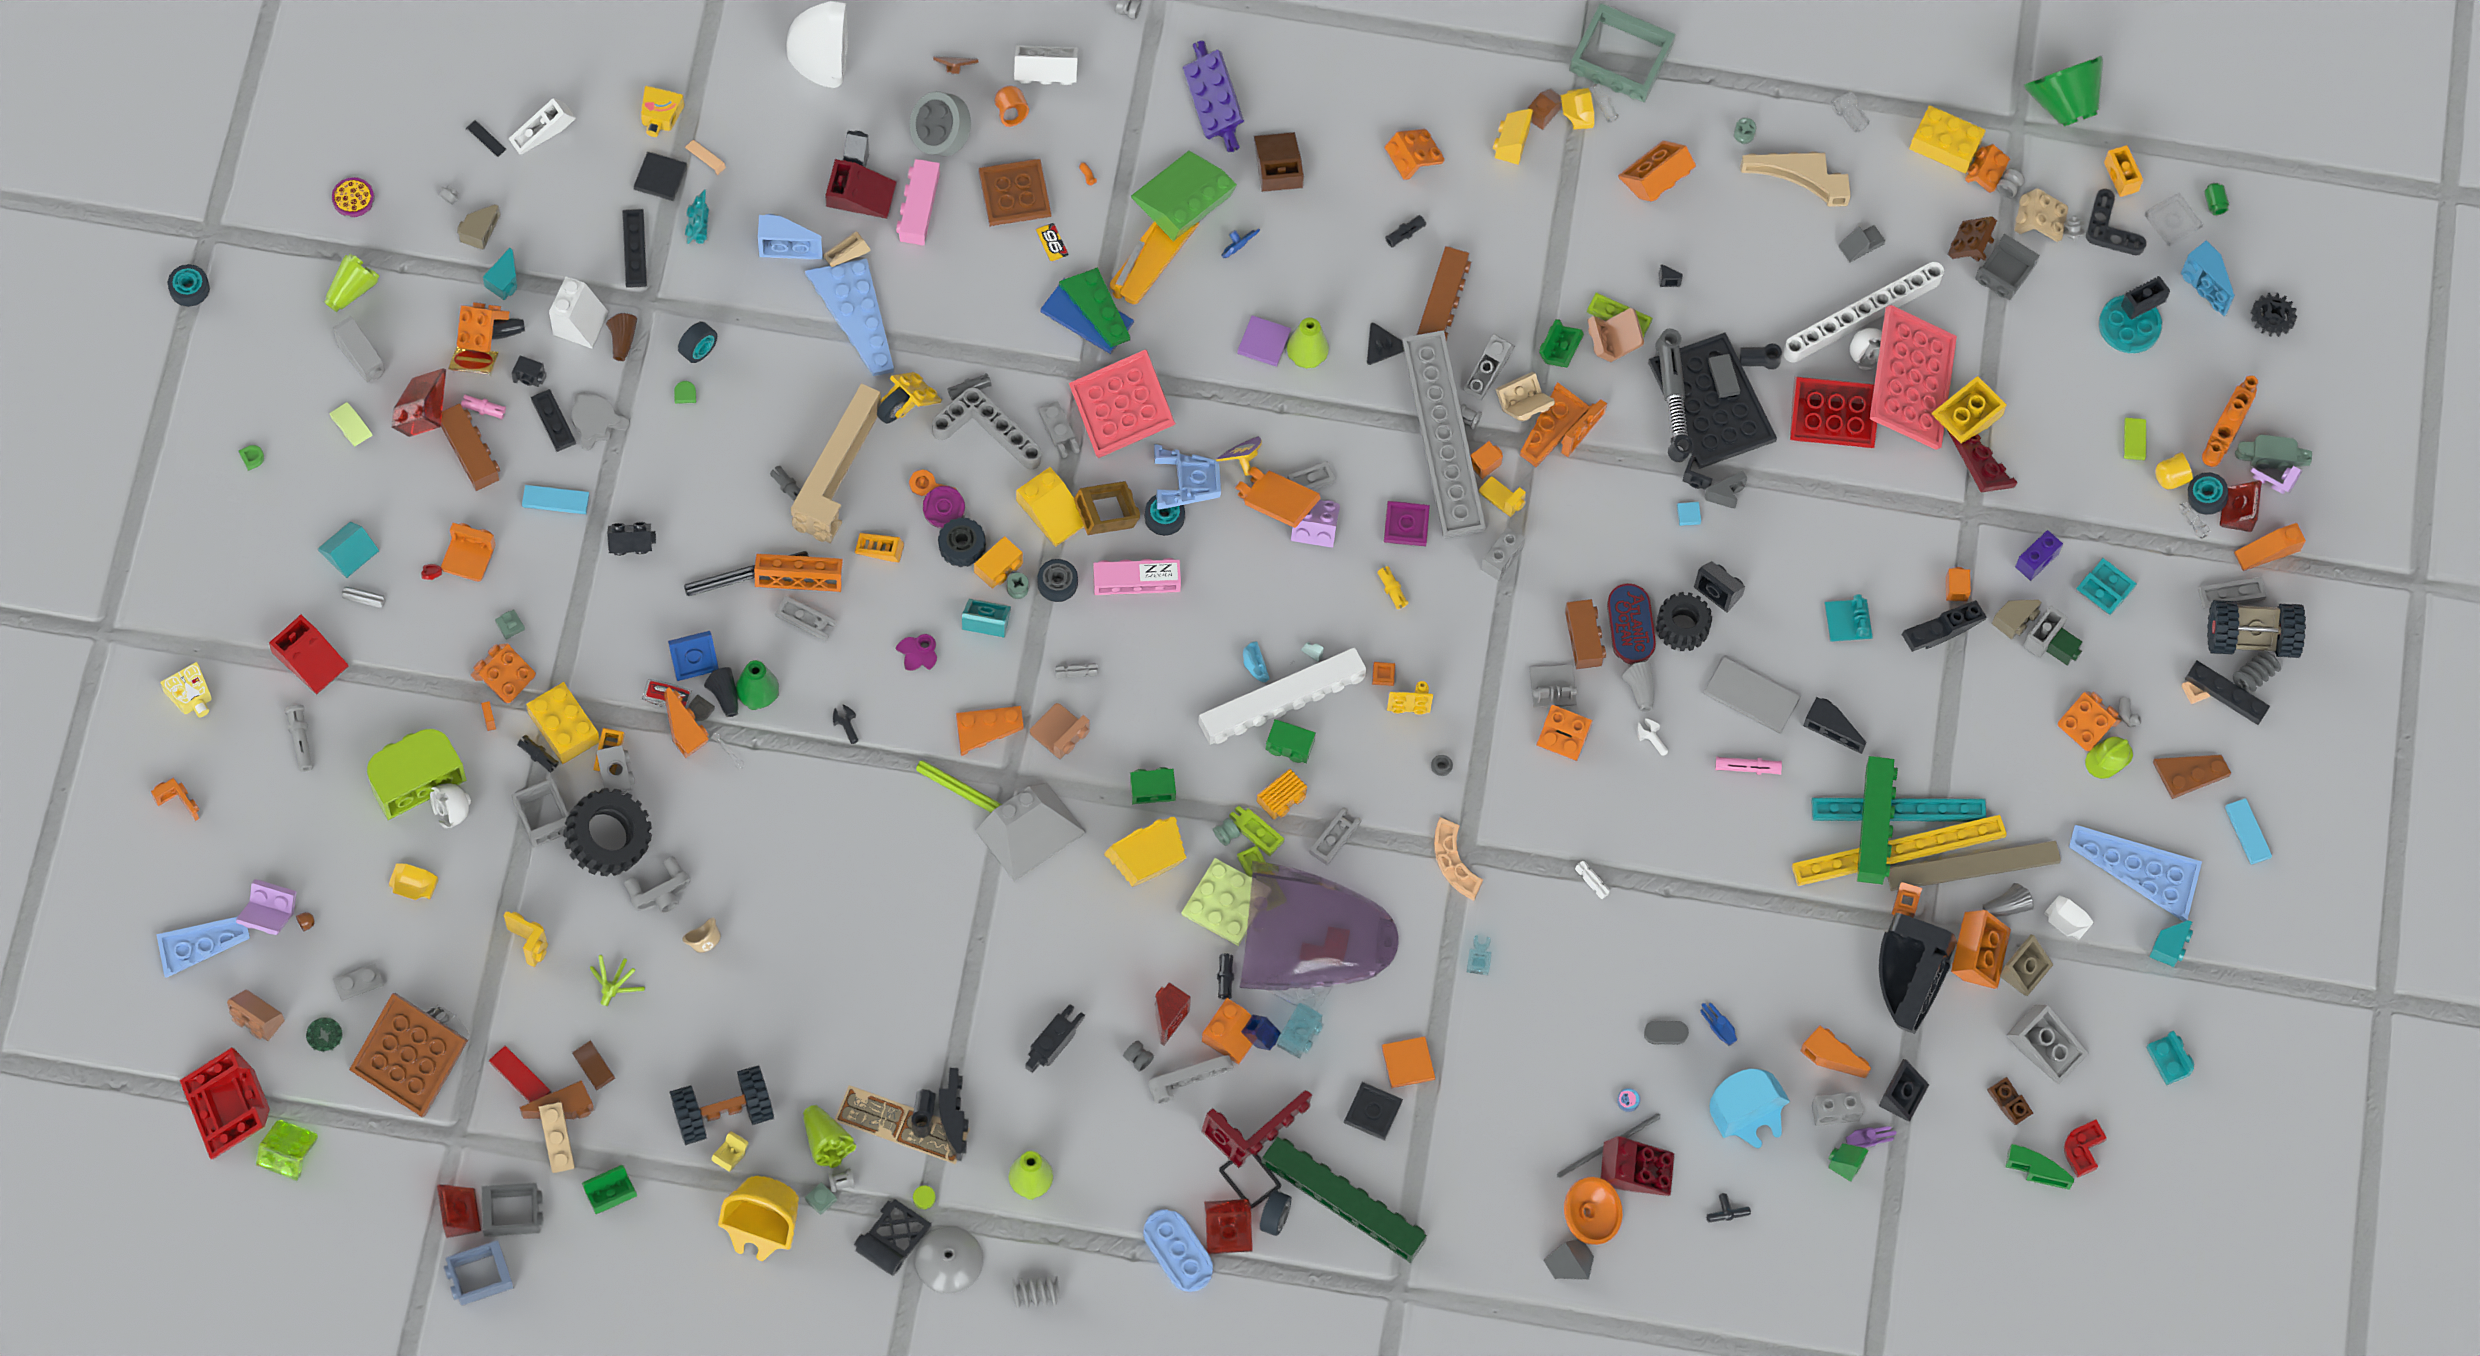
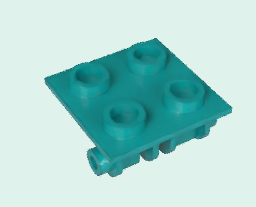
[685,189,709,244]
[1825,594,1873,642]

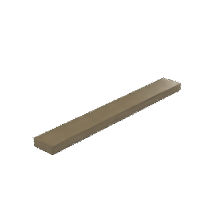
[1887,841,2061,891]

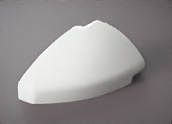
[787,1,848,88]

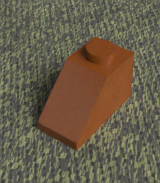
[1528,89,1562,130]

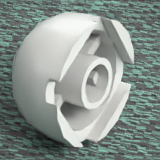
[1850,328,1882,370]
[430,783,471,829]

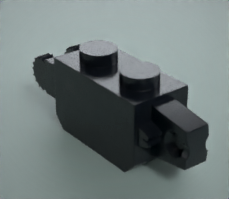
[1025,1004,1085,1073]

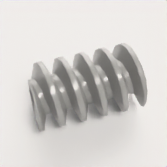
[1013,1276,1060,1308]

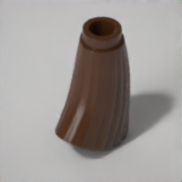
[606,313,638,361]

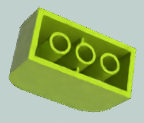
[367,729,467,820]

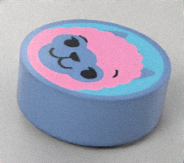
[1617,1088,1640,1112]

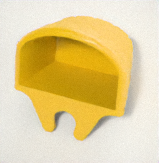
[1104,816,1187,887]
[718,1176,799,1261]

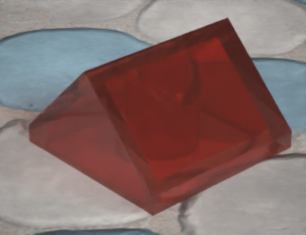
[2220,480,2262,532]
[437,1184,481,1238]

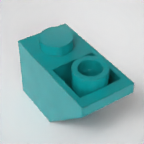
[2149,920,2193,967]

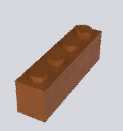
[437,403,500,491]

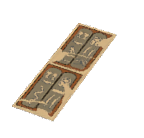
[835,1085,970,1164]

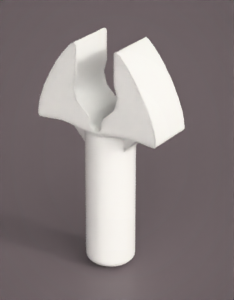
[1637,718,1668,756]

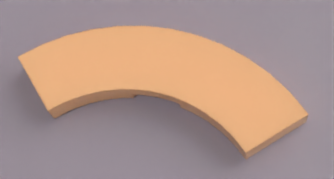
[1434,817,1483,901]

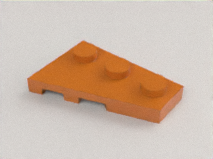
[1561,399,1607,457]
[956,706,1023,756]

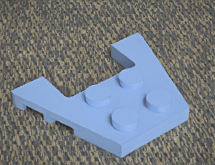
[1154,444,1221,509]

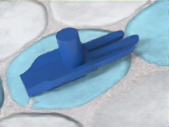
[1221,228,1260,258]
[1700,1003,1737,1046]

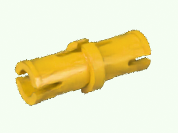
[1377,566,1408,609]

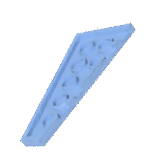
[805,259,894,376]
[2069,825,2202,922]

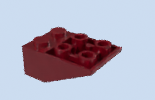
[825,159,897,219]
[1600,1136,1675,1196]

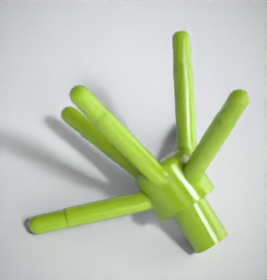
[590,955,645,1006]

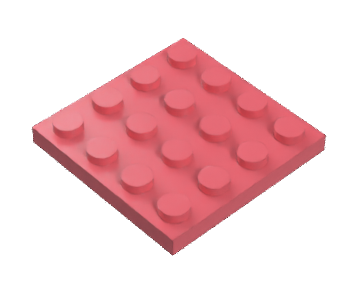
[1069,349,1176,458]

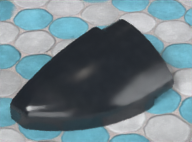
[1878,913,1957,1034]

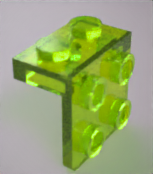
[256,1120,318,1181]

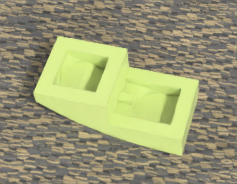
[329,402,372,447]

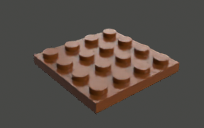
[349,993,468,1117]

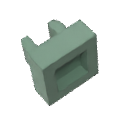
[495,609,525,640]

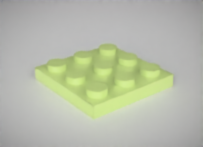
[1181,858,1272,946]

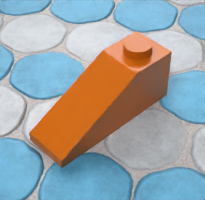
[2234,523,2306,571]

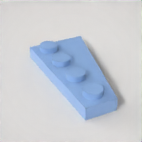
[156,917,250,978]

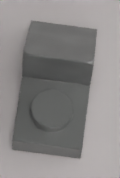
[1838,225,1885,262]
[1704,471,1747,508]

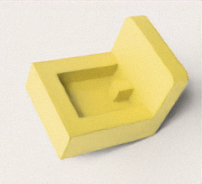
[711,1131,748,1172]

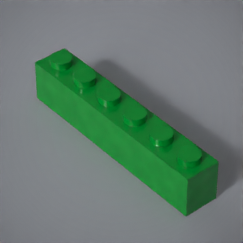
[1856,756,1898,885]

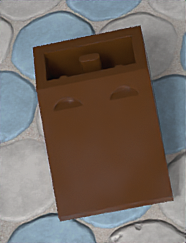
[1254,132,1304,192]

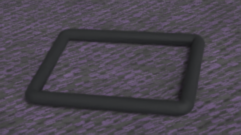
[1219,1154,1281,1209]

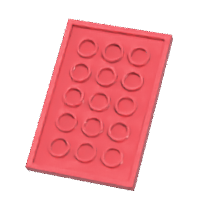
[1870,305,1957,450]

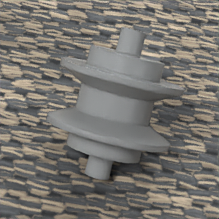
[2064,216,2085,241]

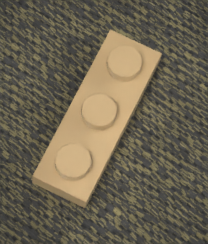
[539,1102,575,1173]

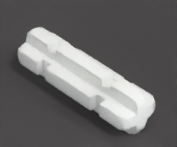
[1575,861,1610,899]

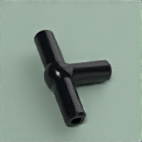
[1706,1193,1751,1223]

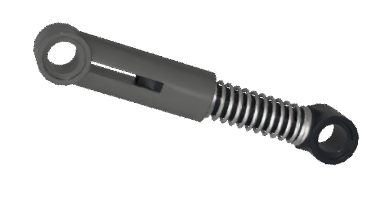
[1655,328,1694,462]

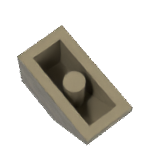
[457,204,500,250]

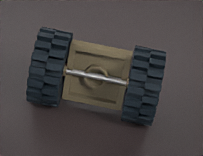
[2207,600,2306,658]

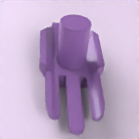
[1846,1126,1897,1148]

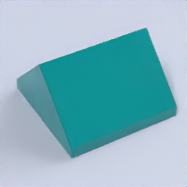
[318,522,379,578]
[962,599,1011,637]

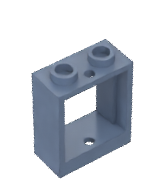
[443,1240,513,1306]

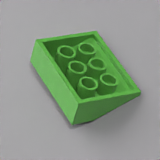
[1131,151,1237,241]

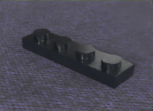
[2185,660,2270,725]

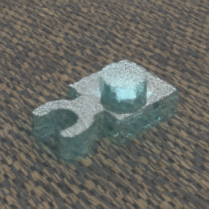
[1466,935,1492,975]

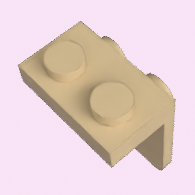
[2014,188,2068,242]
[1496,372,1555,421]

